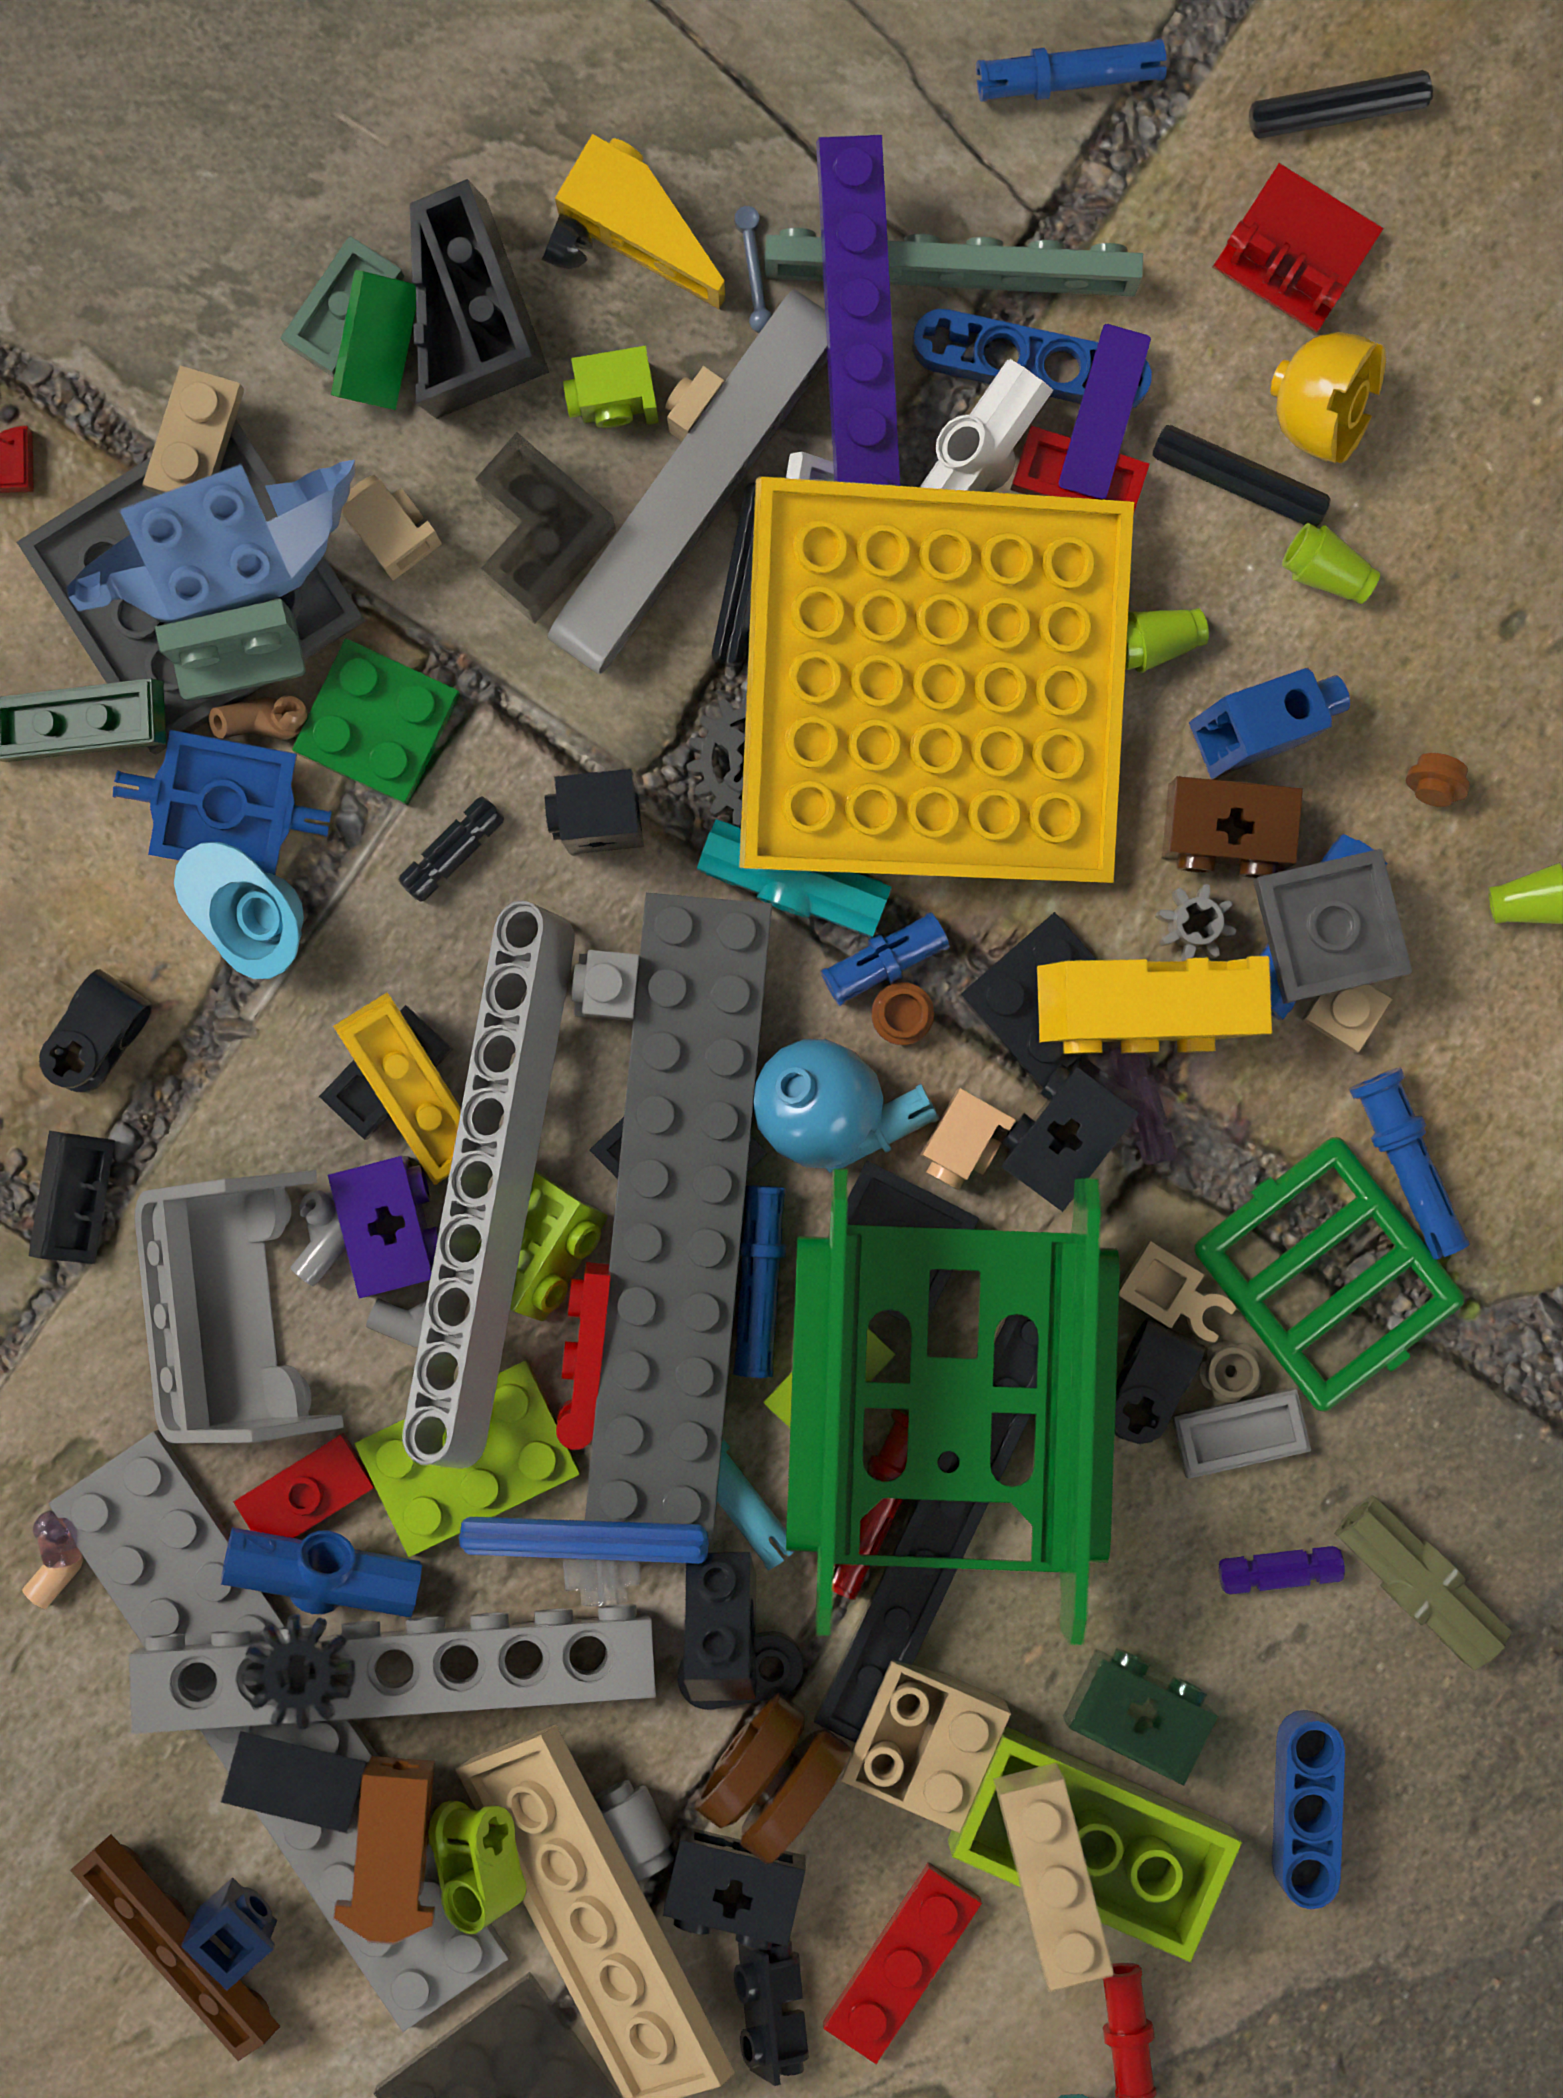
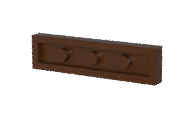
[70,1834,281,2061]

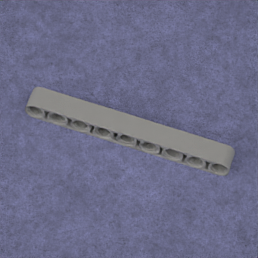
[403,900,575,1468]

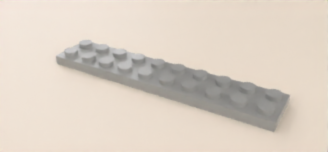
[48,1430,511,2032]

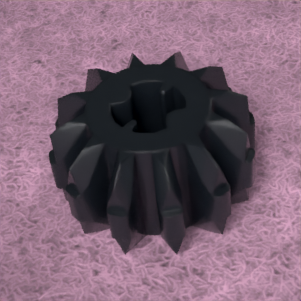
[242,1614,356,1730]

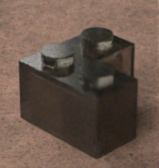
[475,432,617,624]

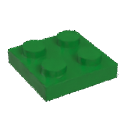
[292,638,461,806]

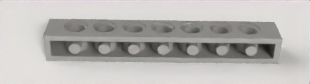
[129,1604,655,1734]

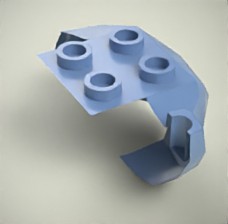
[67,460,355,624]

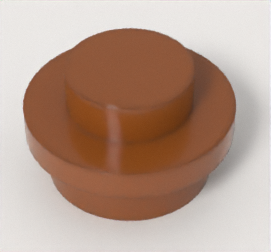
[1406,753,1470,807]
[871,982,934,1045]

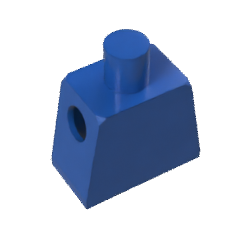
[1189,668,1350,779]

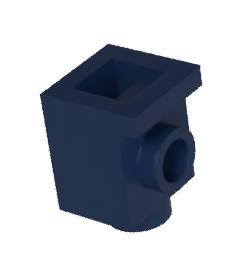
[181,1877,277,1990]

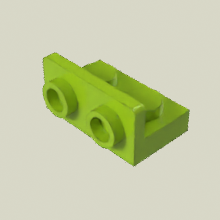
[476,1170,608,1322]

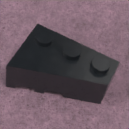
[410,179,549,419]

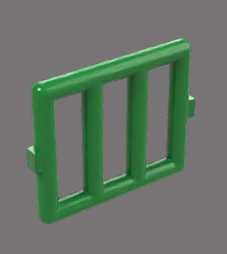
[1194,1137,1465,1412]

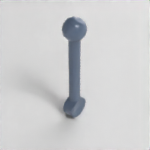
[735,206,772,333]

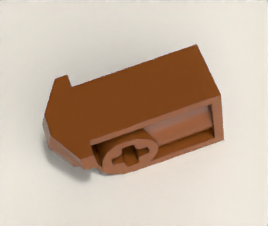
[334,1756,435,1945]

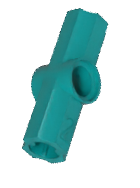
[697,819,892,938]

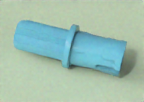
[826,1084,940,1172]

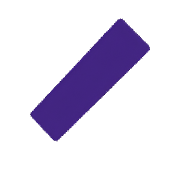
[1058,324,1151,499]

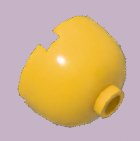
[1270,332,1386,463]

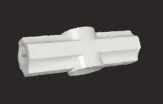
[920,359,1053,492]

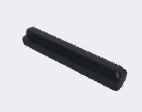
[1249,70,1433,139]
[1153,425,1331,527]
[712,482,756,667]

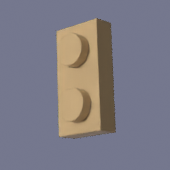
[143,365,244,494]

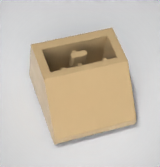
[841,1660,1011,1833]

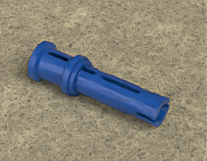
[1349,1067,1470,1260]

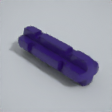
[1218,1546,1345,1595]

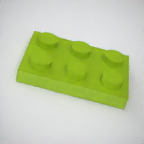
[354,1359,581,1558]

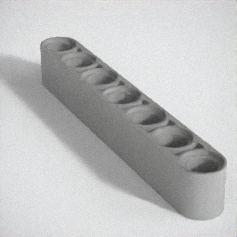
[547,289,828,675]

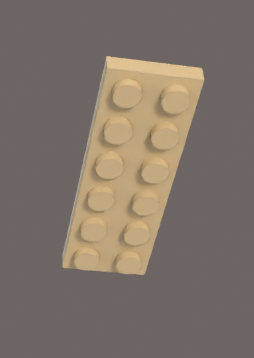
[455,1724,735,2098]

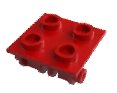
[1212,163,1384,333]

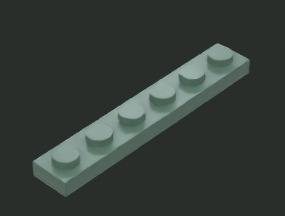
[765,228,1143,297]

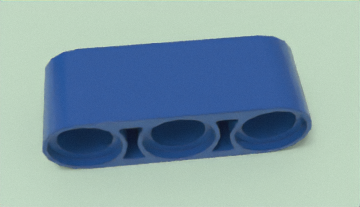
[1272,1709,1345,1909]

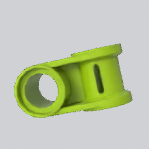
[428,1800,526,1934]

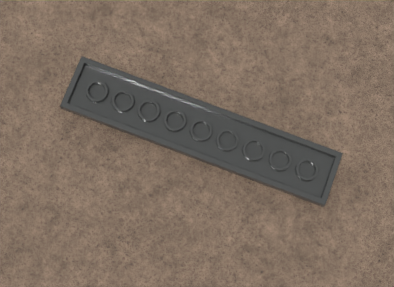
[585,892,772,1540]

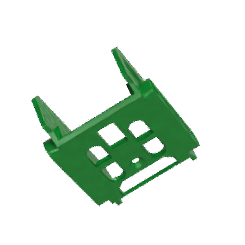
[786,1169,1120,1645]

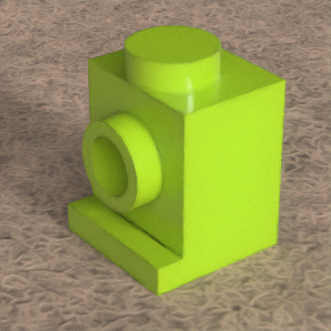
[563,345,659,428]

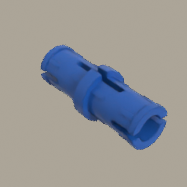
[820,912,950,1006]

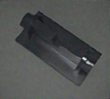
[734,1940,809,2086]

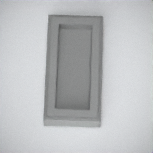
[1172,1388,1311,1479]

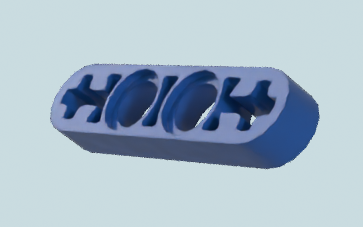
[912,309,1152,409]

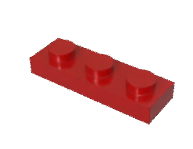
[823,1862,982,2064]

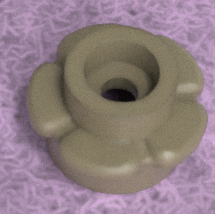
[1199,1340,1262,1403]

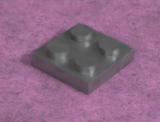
[1253,848,1413,1004]

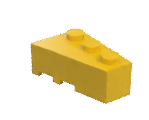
[1037,956,1272,1054]

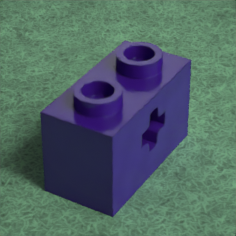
[328,1156,439,1298]

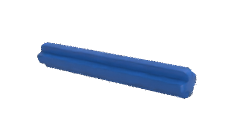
[459,1517,709,1564]

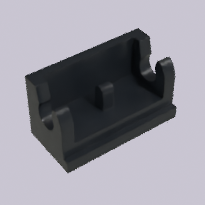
[220,1731,367,1834]

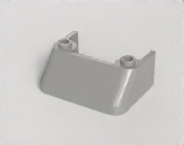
[135,1170,343,1443]

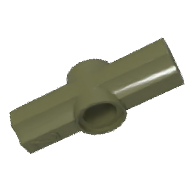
[1334,1495,1513,1671]

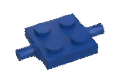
[113,730,332,875]

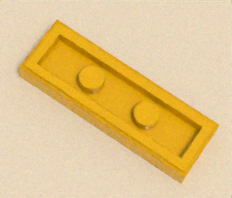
[333,992,461,1185]

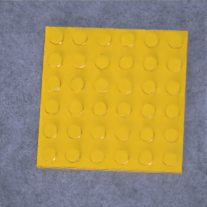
[739,477,1134,883]

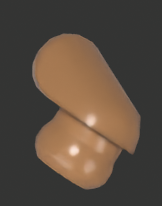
[209,696,308,740]

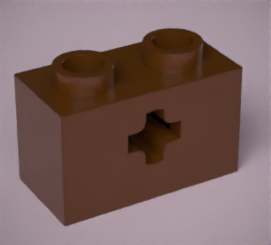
[1162,776,1303,878]

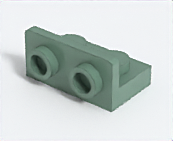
[155,599,306,701]

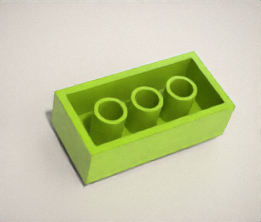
[948,1726,1242,1963]

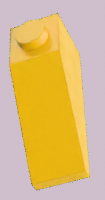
[555,134,725,309]

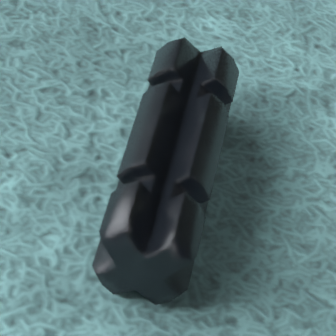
[398,796,504,902]

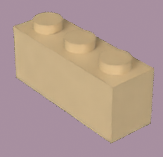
[994,1763,1114,1992]

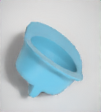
[174,842,304,979]

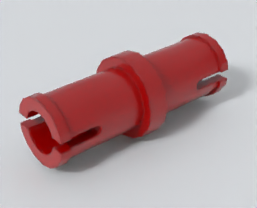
[1102,1963,1157,2098]

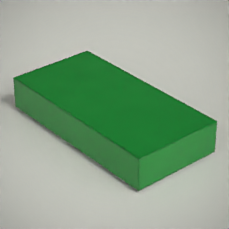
[331,270,416,410]

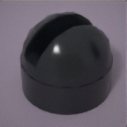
[542,213,593,269]

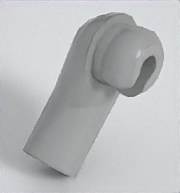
[290,1190,346,1287]
[366,1298,427,1348]

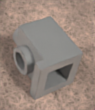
[572,950,640,1022]

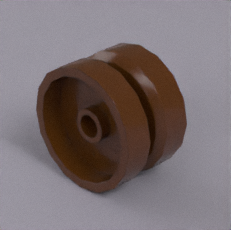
[695,1692,851,1865]

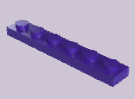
[816,135,900,486]

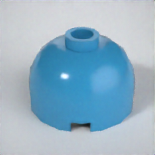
[753,1039,883,1168]

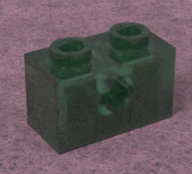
[1062,1647,1218,1786]

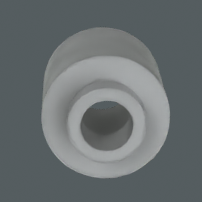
[595,1780,674,1881]

